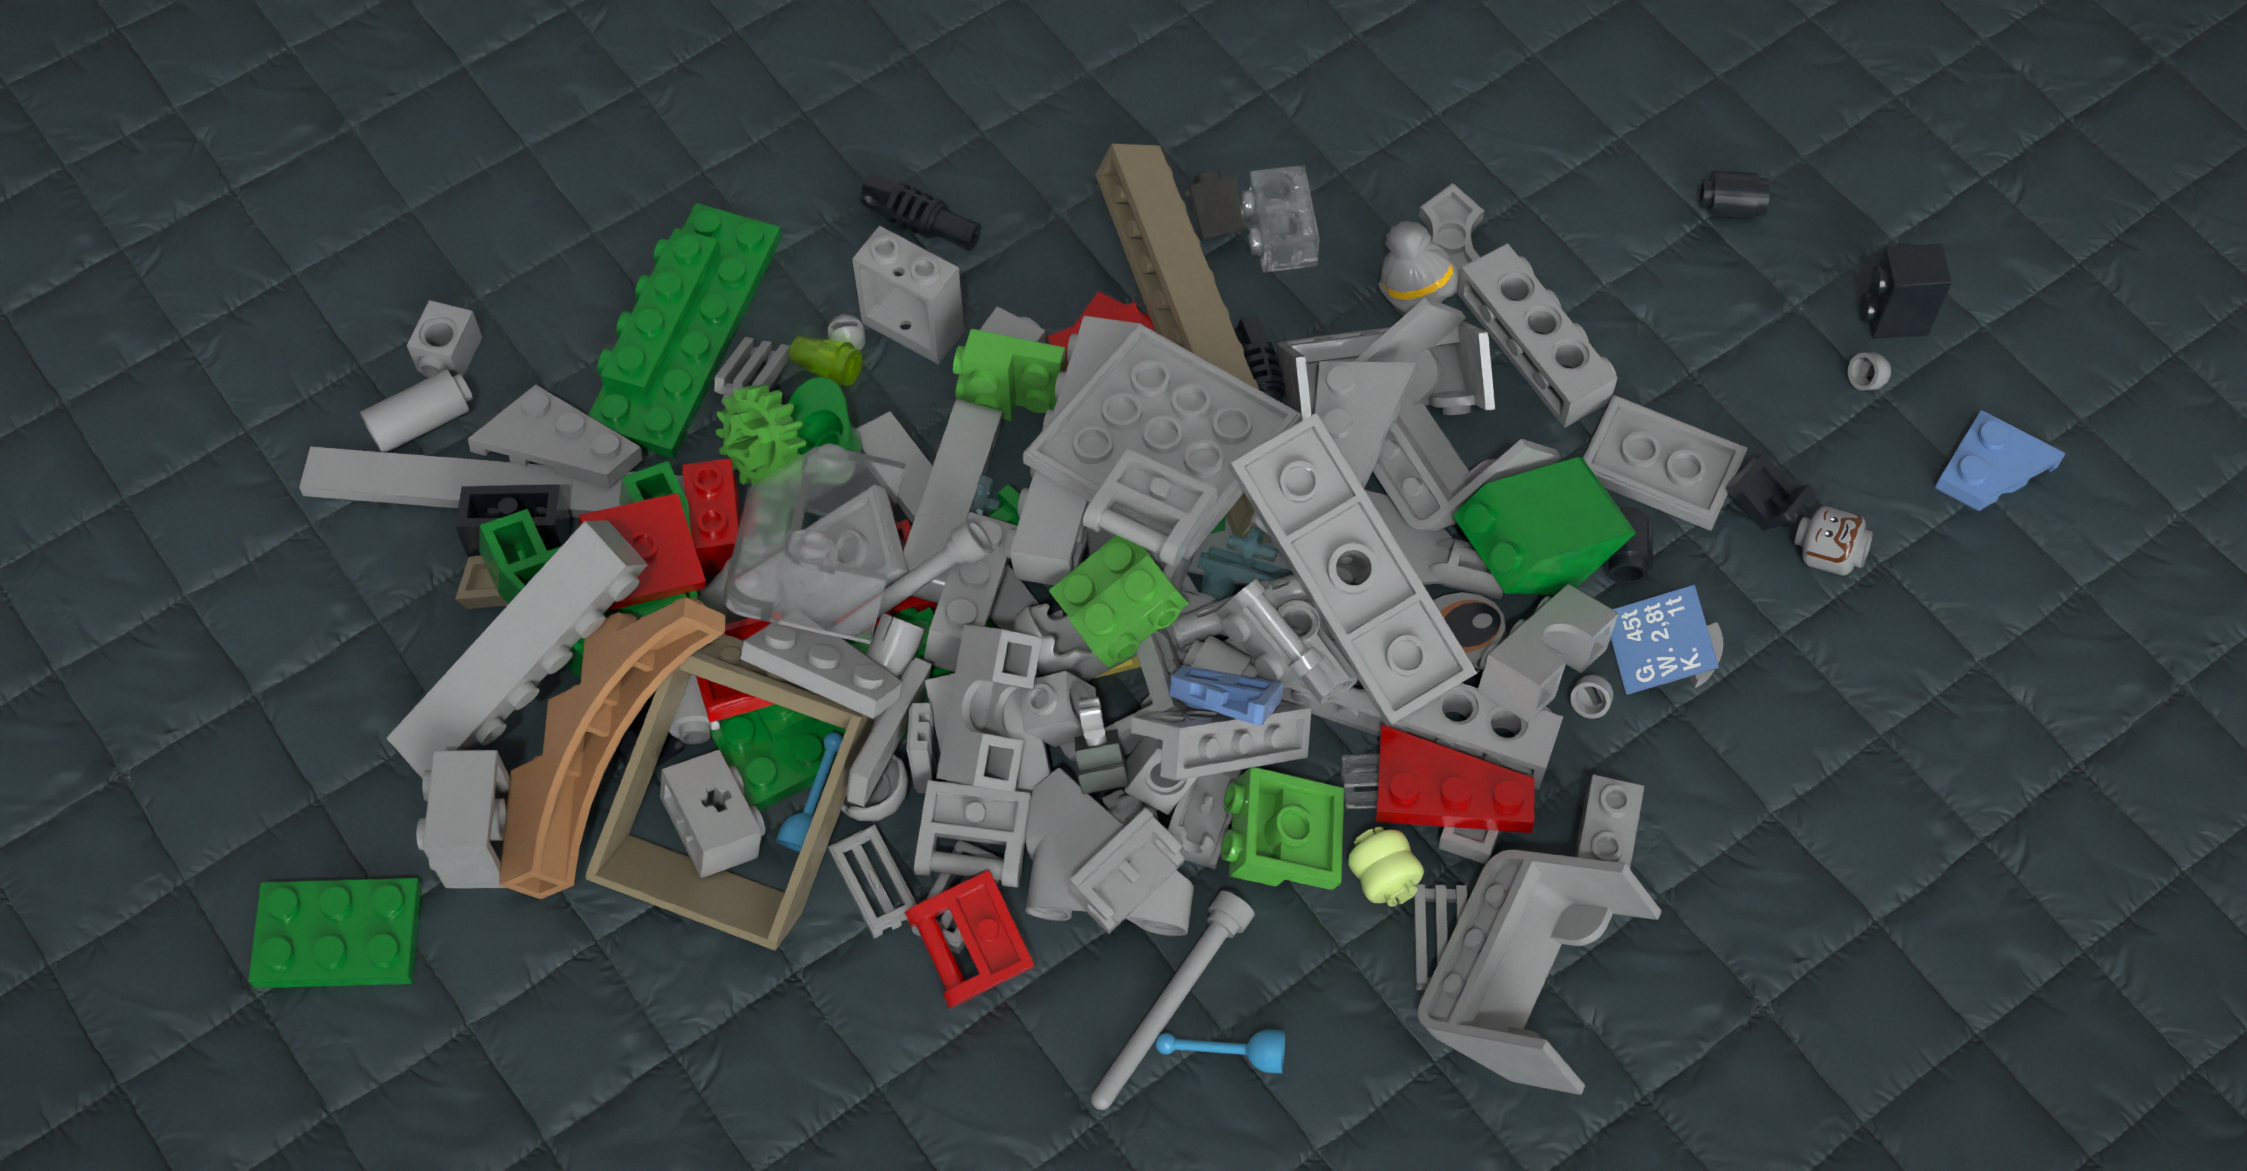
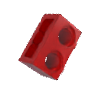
[682,458,744,577]

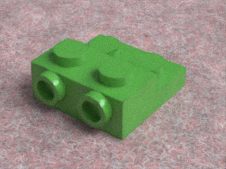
[953,329,1066,421]
[1049,535,1189,668]
[1221,767,1344,890]

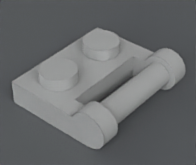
[1083,448,1217,567]
[1215,578,1323,690]
[914,780,1032,888]

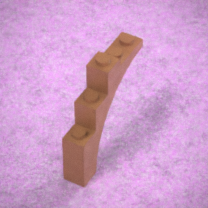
[499,597,726,899]

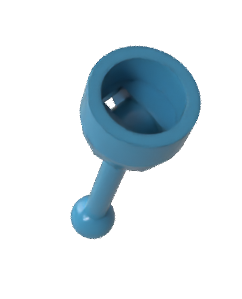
[776,732,843,852]
[1155,1029,1285,1074]

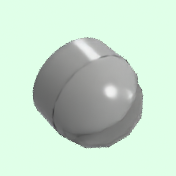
[827,314,866,355]
[1848,352,1891,391]
[1571,674,1613,719]

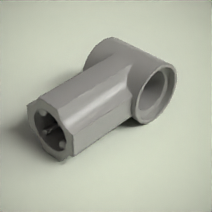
[1278,600,1358,704]

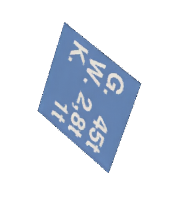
[1611,585,1719,695]

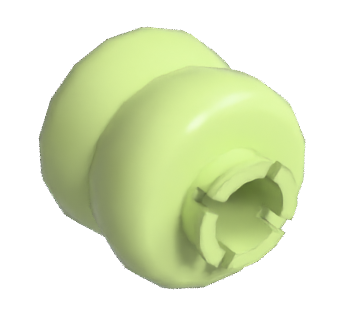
[1348,827,1424,906]

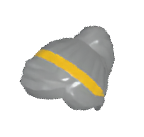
[1379,221,1458,316]

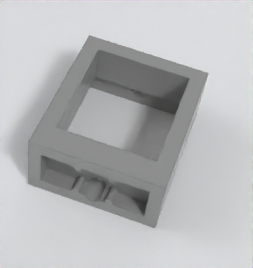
[852,226,965,365]
[1045,629,1192,762]

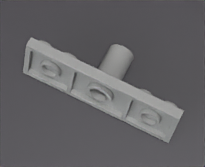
[1228,412,1477,727]

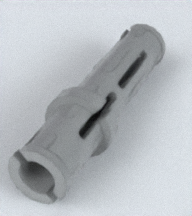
[1170,574,1309,650]

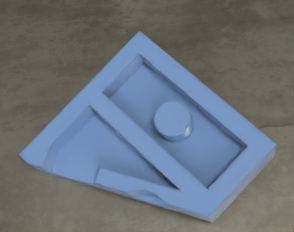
[1935,410,2065,511]

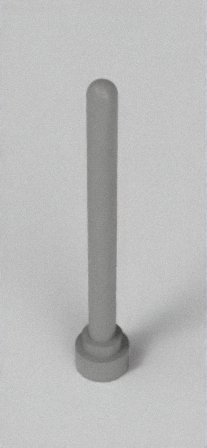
[828,519,992,641]
[1091,890,1255,1110]

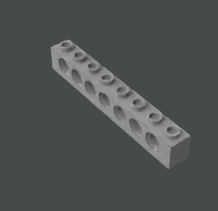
[1164,590,1563,790]

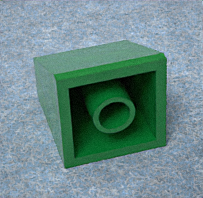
[1453,457,1636,595]

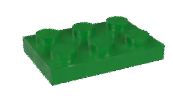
[248,878,422,988]

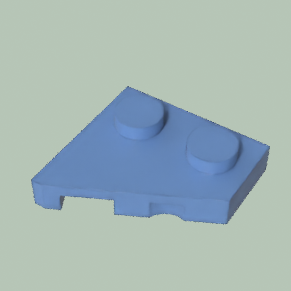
[1169,665,1283,726]

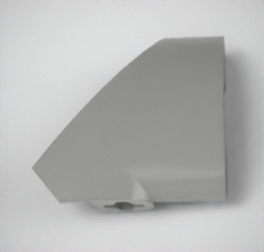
[1025,768,1194,936]

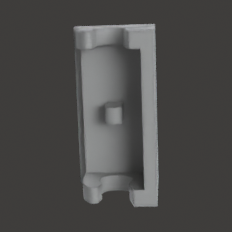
[1168,769,1242,870]
[1068,808,1185,934]

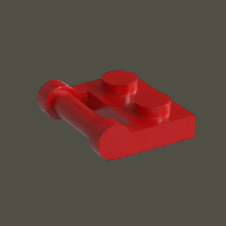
[904,870,1035,1009]

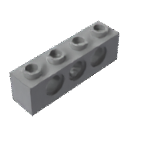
[1457,244,1618,428]

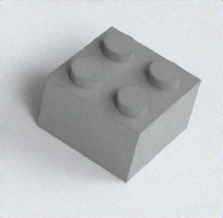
[417,750,510,888]

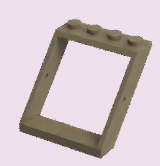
[586,634,876,951]

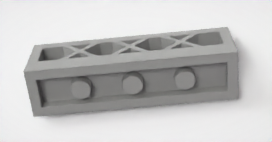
[1131,701,1311,781]

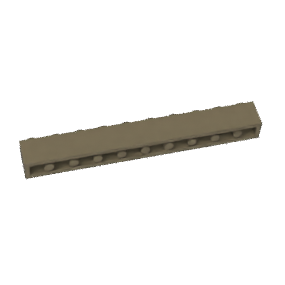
[1095,144,1272,544]

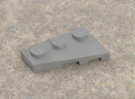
[1315,361,1418,488]
[740,607,903,719]

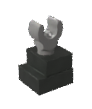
[1074,697,1128,794]

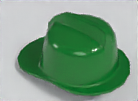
[788,377,862,484]

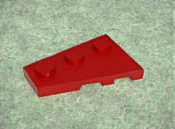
[1376,724,1534,833]

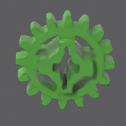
[716,384,806,491]

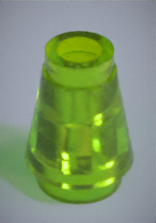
[789,335,863,386]

